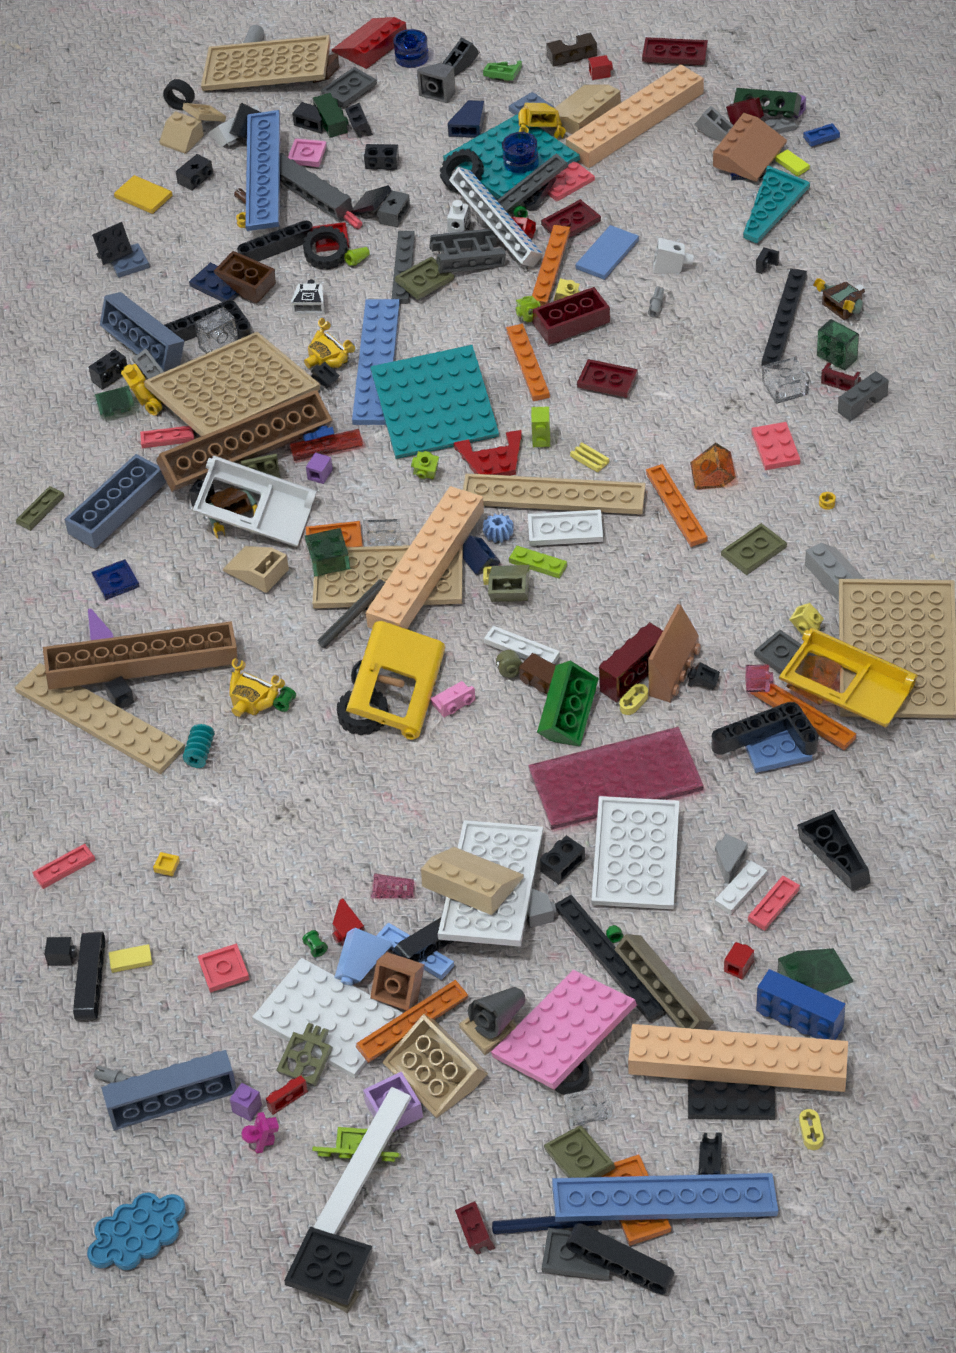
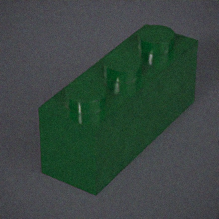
[313,93,349,138]

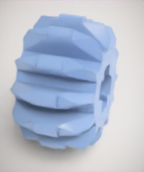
[483,513,514,543]

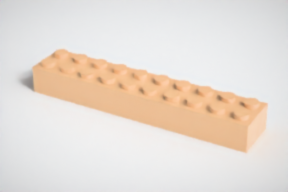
[566,64,704,168]
[366,486,484,629]
[628,1024,848,1092]

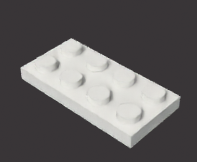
[528,510,603,546]

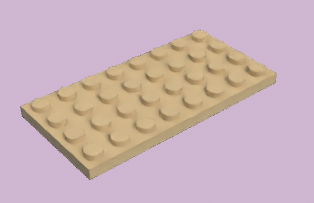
[201,35,331,91]
[312,545,463,608]

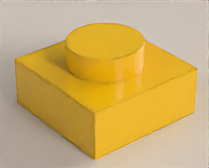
[153,852,180,876]

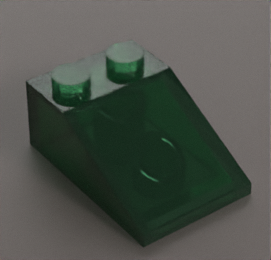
[777,948,853,994]

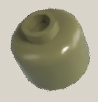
[496,650,522,678]

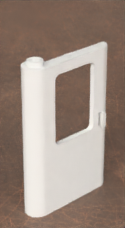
[192,456,317,547]

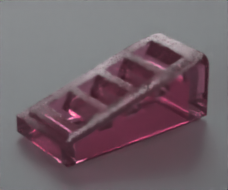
[371,873,414,898]

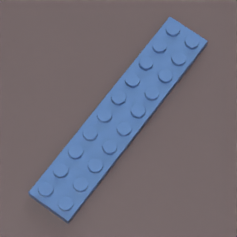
[246,110,280,231]
[352,299,400,425]
[552,1173,778,1222]

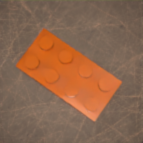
[601,1154,671,1246]

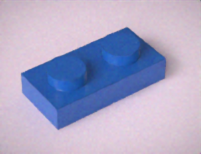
[803,123,840,147]

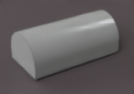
[243,25,264,43]

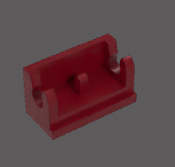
[821,362,861,391]
[455,1201,496,1254]

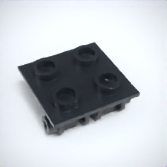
[92,222,133,265]

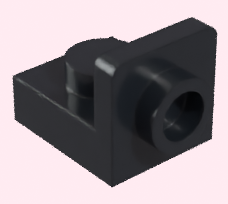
[756,247,780,274]
[311,362,340,388]
[687,662,720,690]

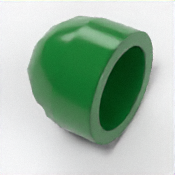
[513,206,528,218]
[606,925,624,943]

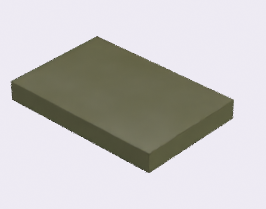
[394,257,455,300]
[721,523,787,575]
[544,1125,615,1178]

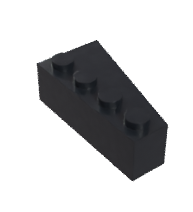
[797,810,871,891]

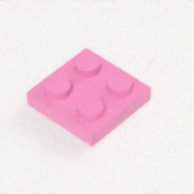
[288,138,327,167]

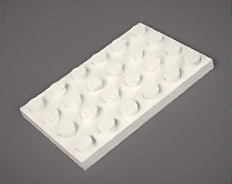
[591,796,679,910]
[252,958,403,1078]

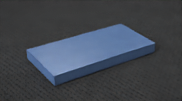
[576,225,639,280]

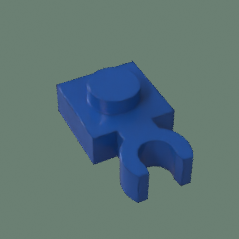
[303,426,335,443]

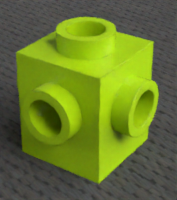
[515,296,541,322]
[411,451,439,480]

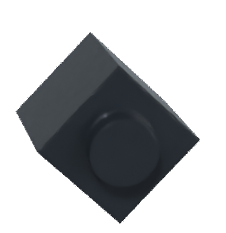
[105,676,134,709]
[44,937,77,966]

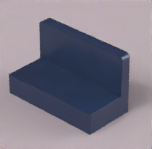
[463,535,500,575]

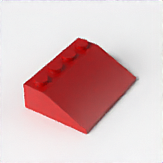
[332,17,407,69]

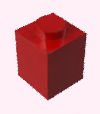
[588,55,613,80]
[724,942,754,980]

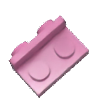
[431,681,476,717]

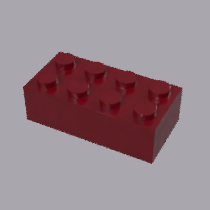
[533,287,610,345]
[599,622,663,703]

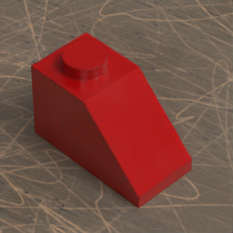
[332,898,365,946]

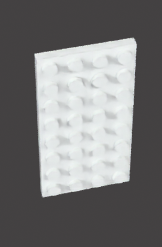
[438,820,543,947]

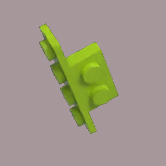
[312,1127,401,1162]

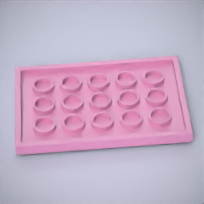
[491,970,637,1090]

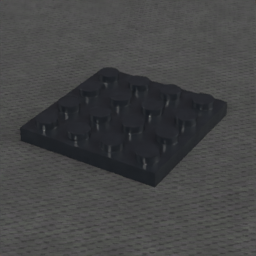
[688,1079,775,1120]

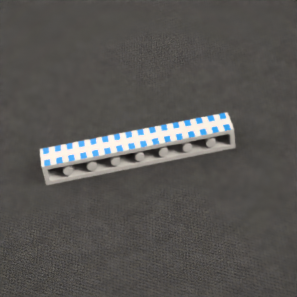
[449,167,543,267]

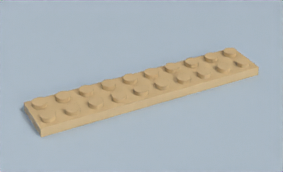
[463,473,646,514]
[15,663,185,774]

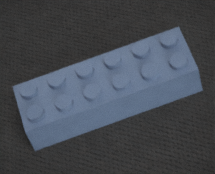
[100,292,185,372]
[64,454,166,549]
[101,1050,237,1131]

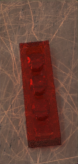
[290,429,363,461]

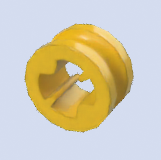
[236,212,246,228]
[145,398,163,416]
[819,492,836,510]

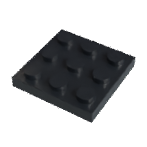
[284,1227,373,1305]

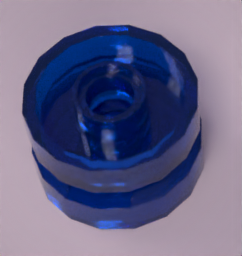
[393,29,429,68]
[502,132,539,173]

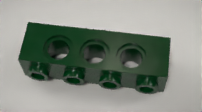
[733,88,802,118]

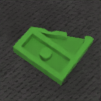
[483,61,522,81]

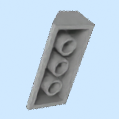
[805,543,864,602]

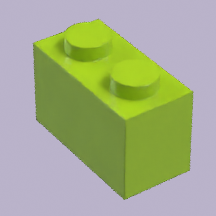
[531,406,551,447]

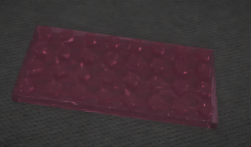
[528,727,704,830]

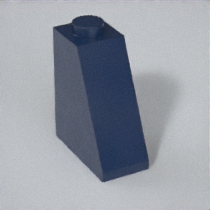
[448,100,485,138]

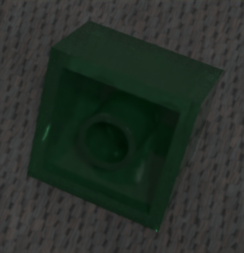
[93,385,134,418]

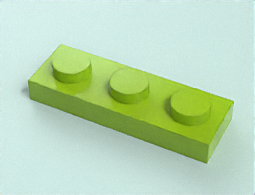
[509,545,567,579]

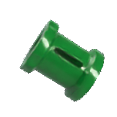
[273,686,297,712]
[302,930,328,957]

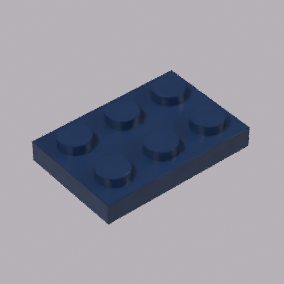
[189,262,239,302]

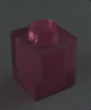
[745,665,773,692]

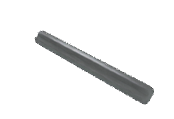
[317,579,386,648]

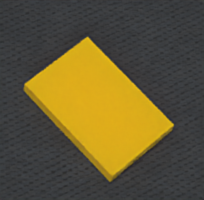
[114,175,173,214]

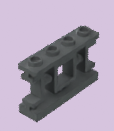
[429,229,506,273]

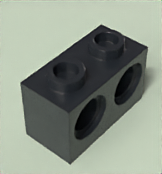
[364,144,399,170]
[88,349,127,390]
[540,835,585,885]

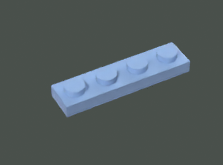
[376,923,454,980]

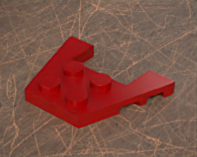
[454,430,522,476]

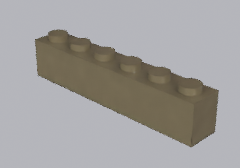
[614,934,714,1030]

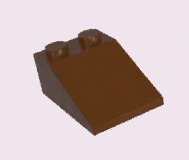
[214,251,276,304]

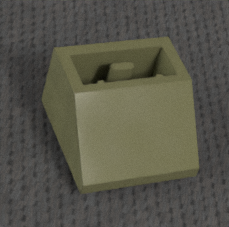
[240,454,280,478]
[488,565,530,602]

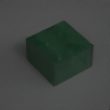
[817,319,859,371]
[305,528,350,577]

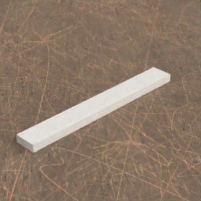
[313,1087,411,1234]

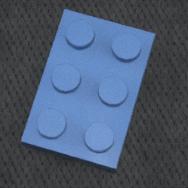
[745,730,813,773]

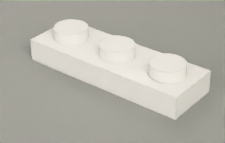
[714,861,767,915]

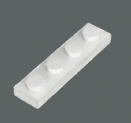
[484,626,560,664]

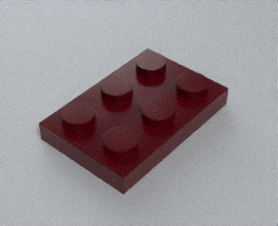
[541,199,601,238]
[577,359,638,398]

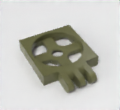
[276,1023,333,1086]

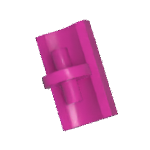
[241,1112,279,1154]

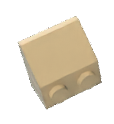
[159,111,204,154]

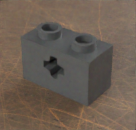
[377,190,410,228]

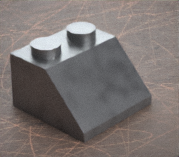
[417,63,456,103]

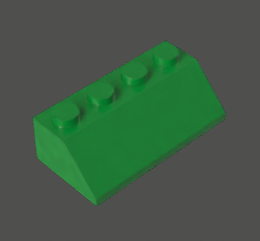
[537,660,599,746]

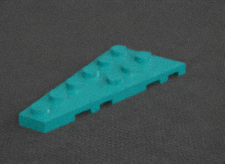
[743,166,810,244]

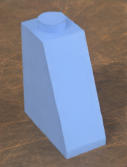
[334,928,392,986]

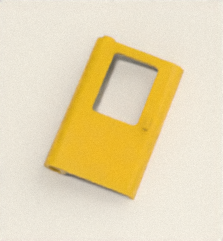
[346,621,446,740]
[779,628,918,728]

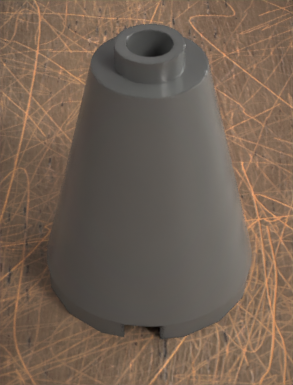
[468,987,525,1039]

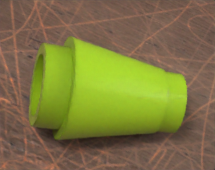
[344,247,370,266]

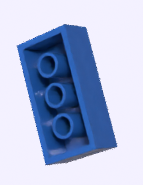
[756,969,846,1040]

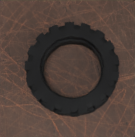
[440,149,484,193]
[303,226,348,270]
[337,688,389,736]

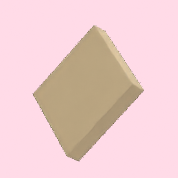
[182,103,226,122]
[459,1017,516,1055]

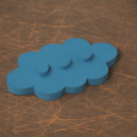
[87,1192,186,1270]

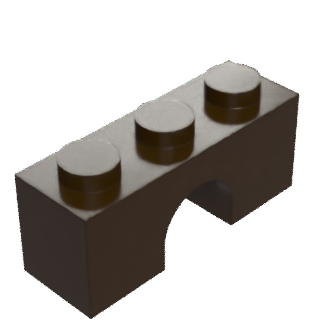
[546,32,597,67]

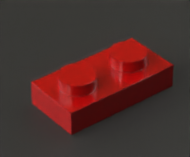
[266,1075,308,1115]

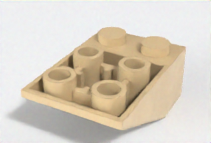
[223,546,289,593]

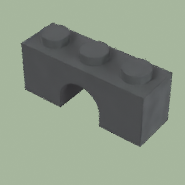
[838,371,889,421]

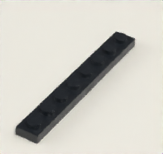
[761,268,807,368]
[555,895,666,1022]

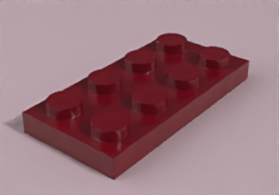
[642,37,708,65]

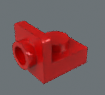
[511,217,536,238]

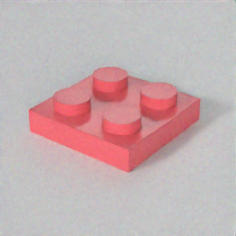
[197,943,250,993]

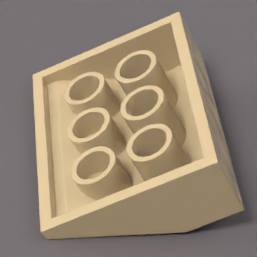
[554,84,621,134]
[421,847,524,915]
[382,1014,488,1118]

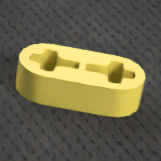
[619,684,648,715]
[799,1109,823,1150]

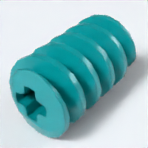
[183,724,215,768]

